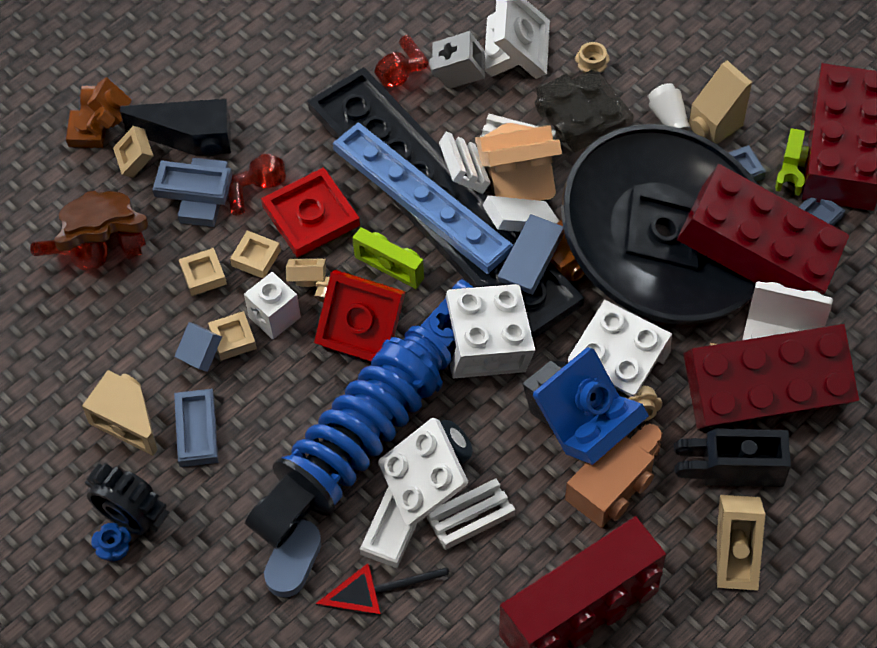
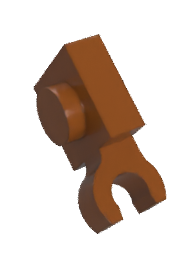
[86,77,132,137]
[66,86,106,148]

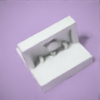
[485,0,550,79]

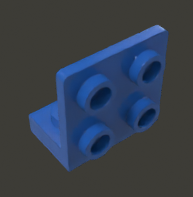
[533,347,649,465]

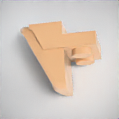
[475,123,562,201]

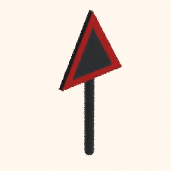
[316,563,449,616]

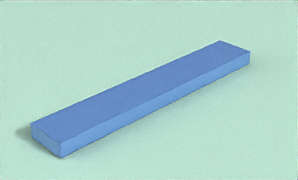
[333,122,513,274]

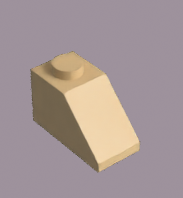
[689,60,752,144]
[82,370,157,456]
[717,495,765,590]

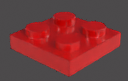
[261,167,360,258]
[314,270,406,361]

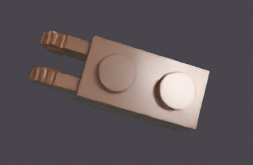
[565,423,663,528]

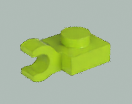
[775,128,809,196]

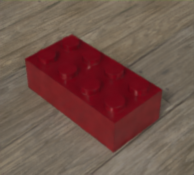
[802,63,877,211]
[677,164,850,295]
[683,324,859,429]
[499,516,666,648]

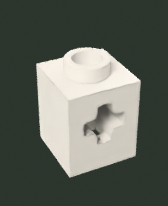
[244,272,301,340]

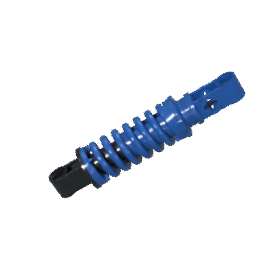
[245,279,474,549]

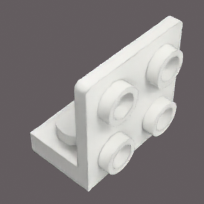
[742,281,833,340]
[446,284,535,379]
[568,300,672,397]

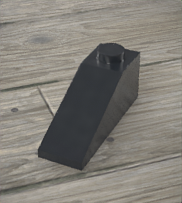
[120,98,231,156]

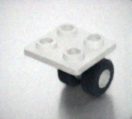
[378,418,473,526]

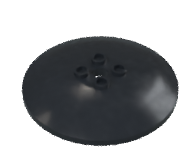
[561,124,757,325]

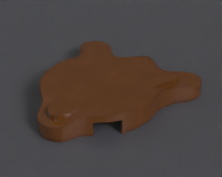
[54,191,148,251]

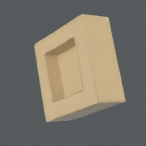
[113,126,153,178]
[230,231,281,278]
[179,248,227,296]
[286,259,326,287]
[208,311,257,361]

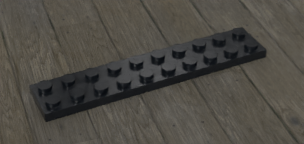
[307,67,584,339]

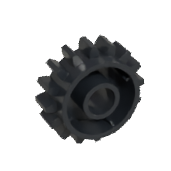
[85,463,169,535]

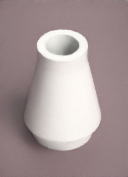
[648,83,691,131]

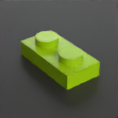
[353,227,424,289]

